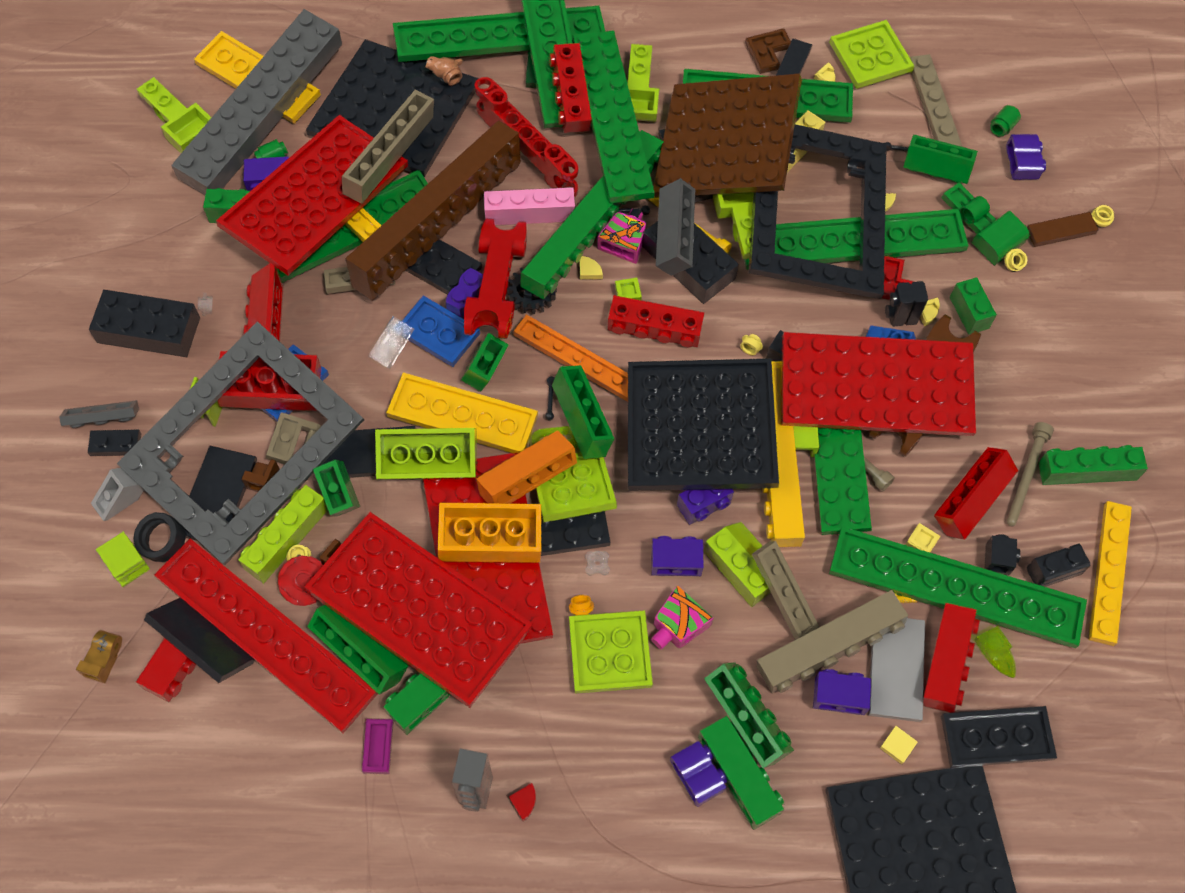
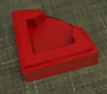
[509,783,536,821]

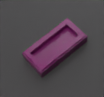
[362,719,394,774]

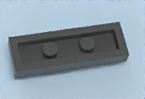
[59,400,139,428]

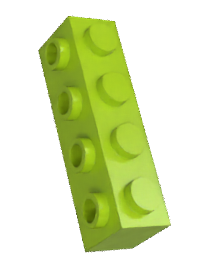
[238,484,328,584]

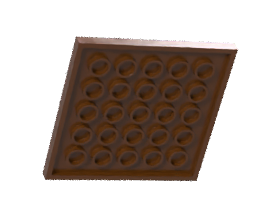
[654,74,802,197]

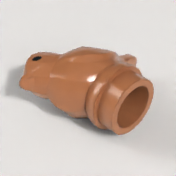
[425,57,463,86]

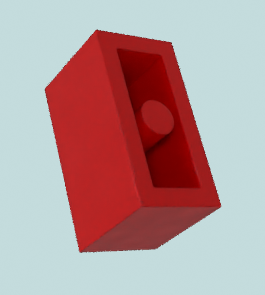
[136,638,196,702]

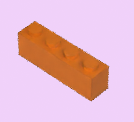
[476,430,577,504]

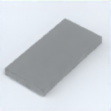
[869,618,925,722]

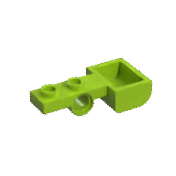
[628,44,659,122]
[137,77,212,153]
[713,192,754,259]

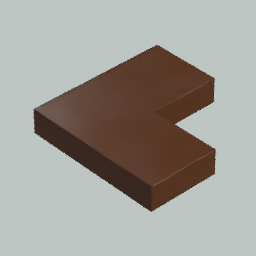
[745,28,791,74]

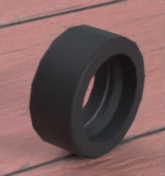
[133,512,186,562]

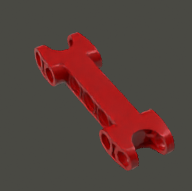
[475,77,578,197]
[464,218,527,339]

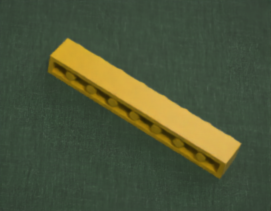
[762,361,805,547]

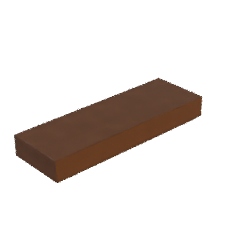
[1027,212,1099,247]

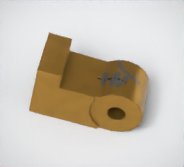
[76,630,122,683]

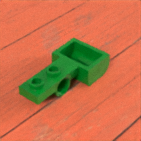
[941,182,1029,266]

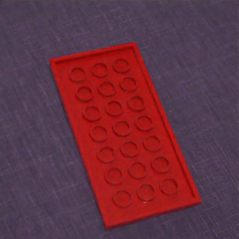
[216,115,408,276]
[781,332,976,436]
[423,453,553,644]
[304,512,533,708]

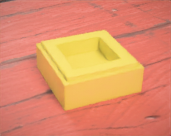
[905,523,940,552]
[880,726,918,764]

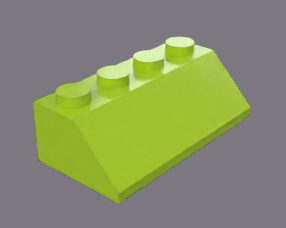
[375,428,477,479]

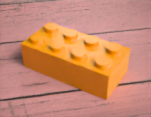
[438,503,541,562]

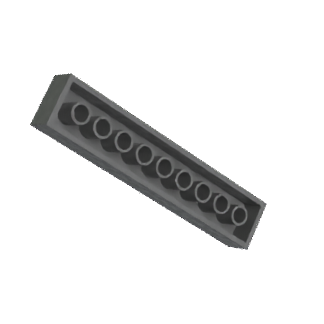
[171,9,342,195]

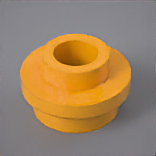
[569,595,594,616]

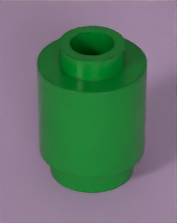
[990,105,1021,137]
[254,139,288,158]

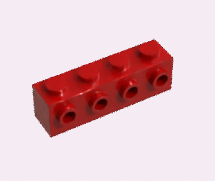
[549,43,592,133]
[607,295,705,348]
[934,447,1019,540]
[923,603,980,713]

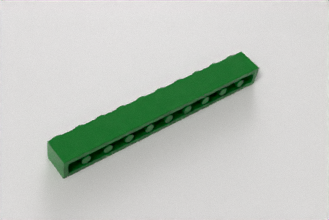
[520,130,664,300]

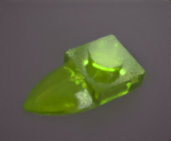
[974,626,1016,678]

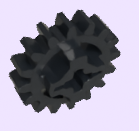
[507,268,557,314]

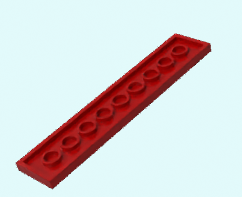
[154,538,378,734]

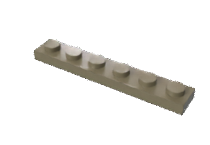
[910,54,962,147]

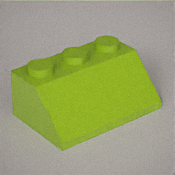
[703,522,771,607]

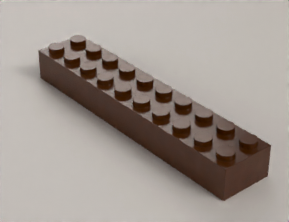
[345,120,521,301]

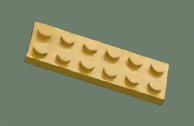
[194,31,321,124]
[386,372,538,453]

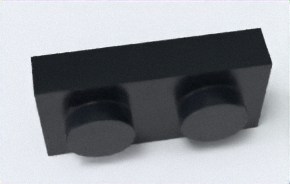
[87,429,142,456]

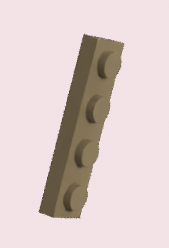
[752,541,819,640]

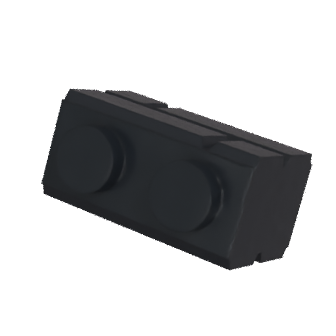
[885,281,928,327]
[1026,544,1091,587]

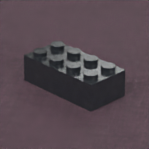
[642,221,739,304]
[89,289,200,358]

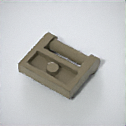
[266,412,321,464]

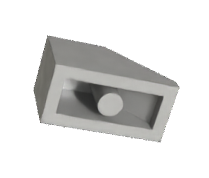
[91,468,144,521]

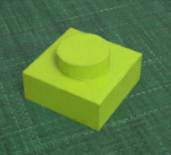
[615,277,642,300]

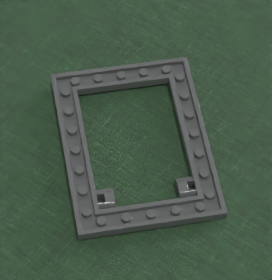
[117,321,364,565]

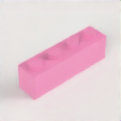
[484,188,575,225]

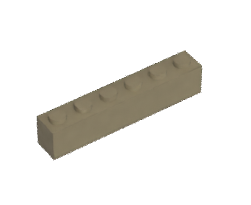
[342,90,434,204]
[757,590,909,693]

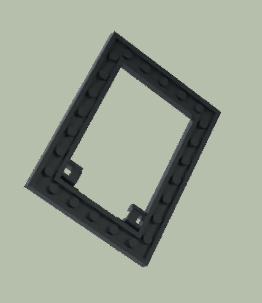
[748,124,887,299]

